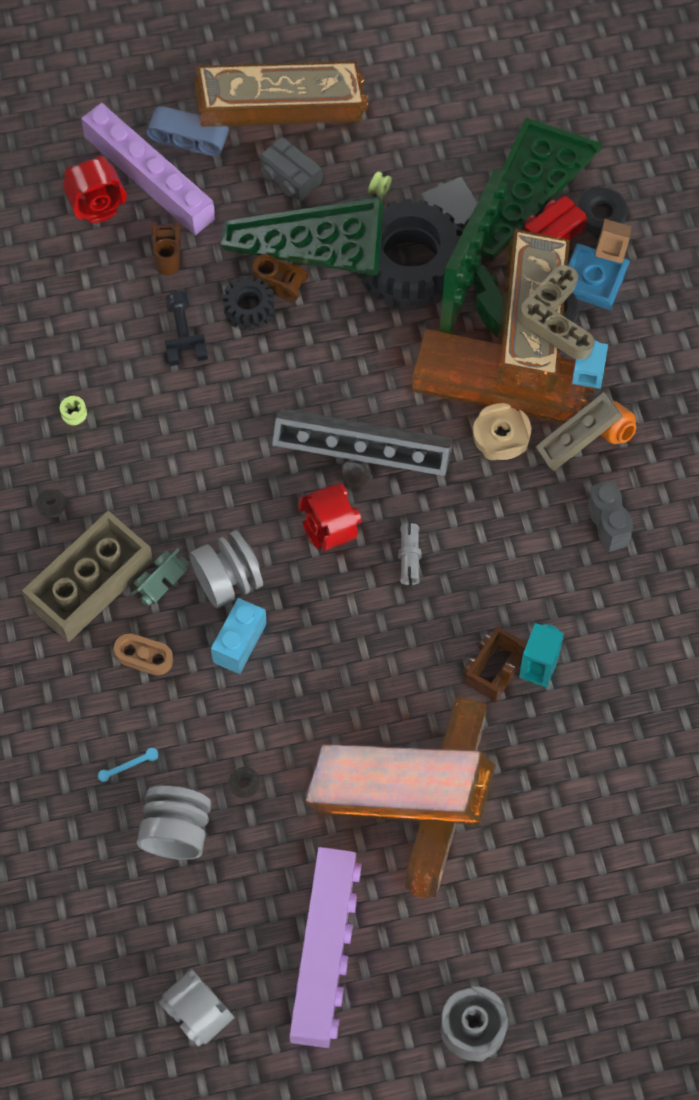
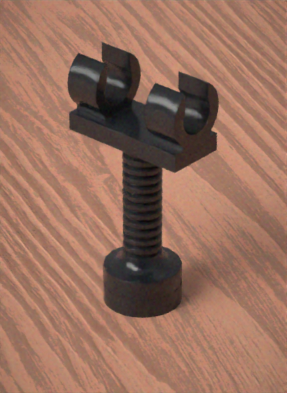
[165,291,208,366]

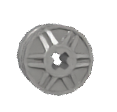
[189,530,263,608]
[136,786,211,860]

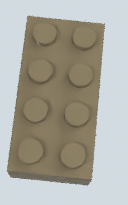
[22,511,153,643]

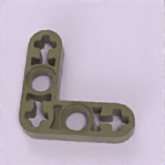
[518,265,595,360]

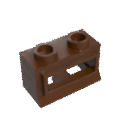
[463,626,527,703]

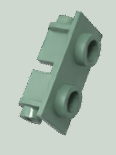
[130,548,189,606]

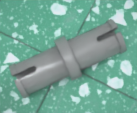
[398,523,422,585]

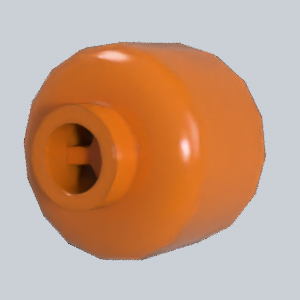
[600,401,636,444]

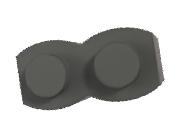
[588,480,633,552]

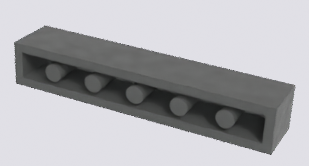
[272,408,453,476]

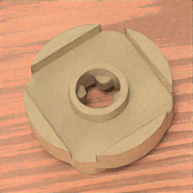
[473,403,531,460]

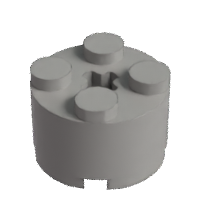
[159,968,235,1046]
[441,987,508,1061]

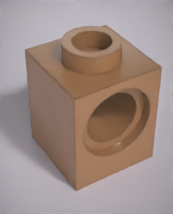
[595,219,632,263]

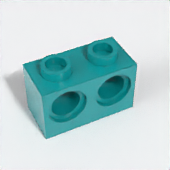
[519,623,564,688]

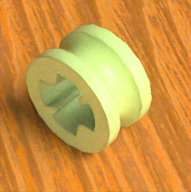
[368,171,392,200]
[60,396,87,425]

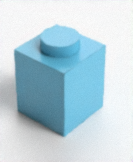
[572,340,608,389]

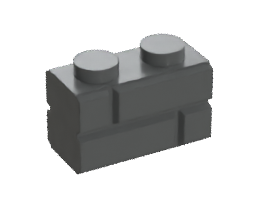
[260,137,323,201]

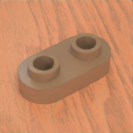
[114,634,173,675]

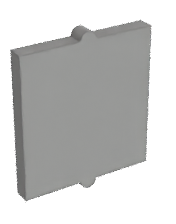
[421,177,477,227]

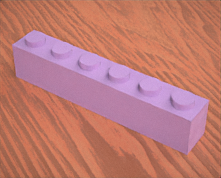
[81,103,215,235]
[290,847,362,1048]

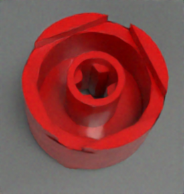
[63,156,127,223]
[298,483,362,552]

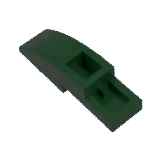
[473,265,510,345]

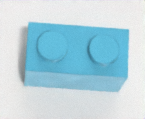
[211,598,267,674]

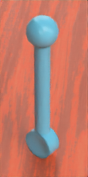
[98,748,158,782]

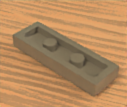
[536,392,623,471]

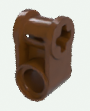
[151,221,181,275]
[253,254,309,302]

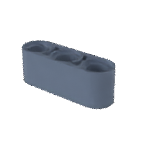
[146,106,229,156]

